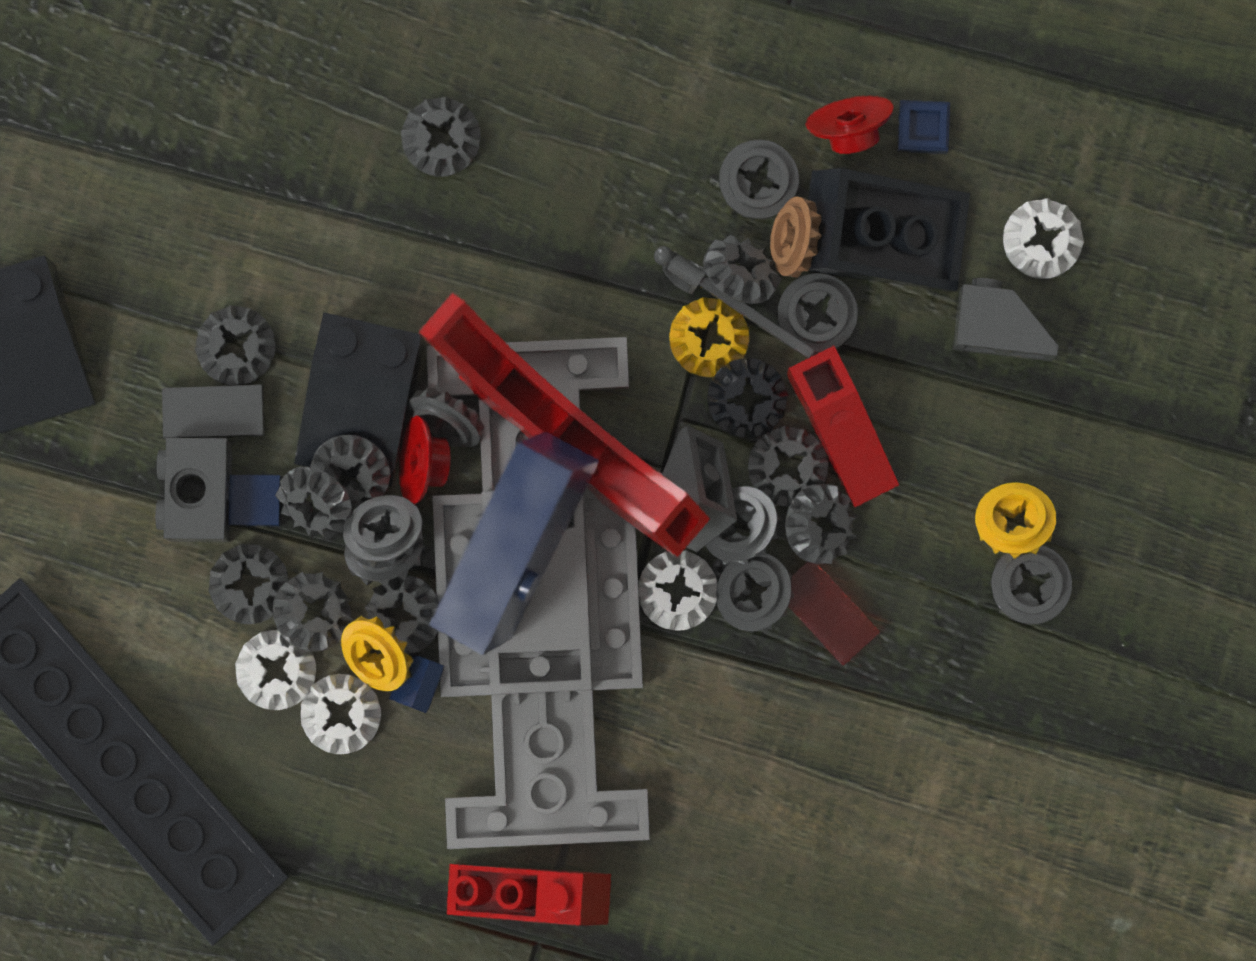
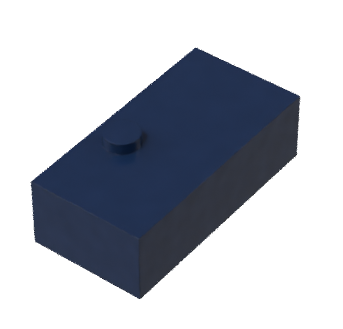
[429,432,599,655]

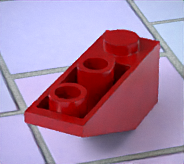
[787,346,899,508]
[446,864,611,926]

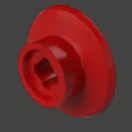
[806,96,894,154]
[399,415,451,505]

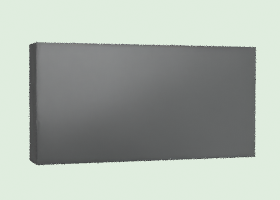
[162,385,265,439]

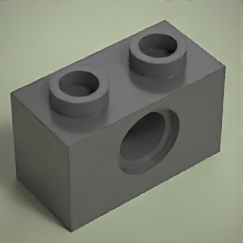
[155,438,233,542]

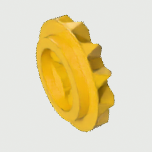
[669,297,749,377]
[975,483,1056,559]
[341,616,413,691]

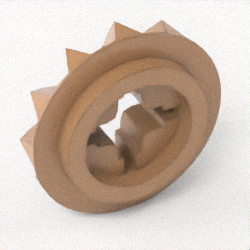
[770,197,822,278]

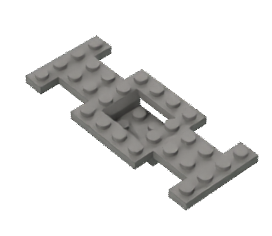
[426,337,650,849]

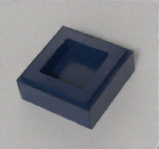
[897,100,950,154]
[229,475,282,526]
[389,654,444,713]

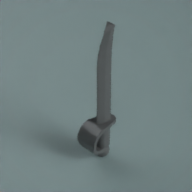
[654,246,816,358]

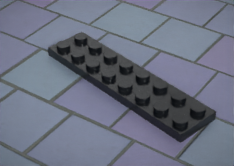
[0,578,290,946]

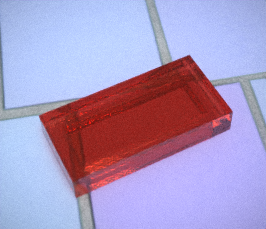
[788,562,880,666]

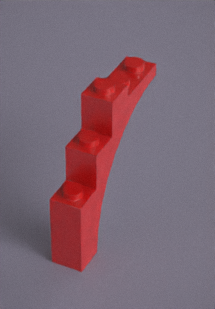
[419,293,710,558]

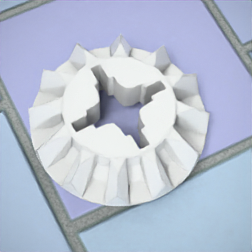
[1003,198,1084,279]
[638,551,717,630]
[235,630,316,710]
[301,674,381,754]

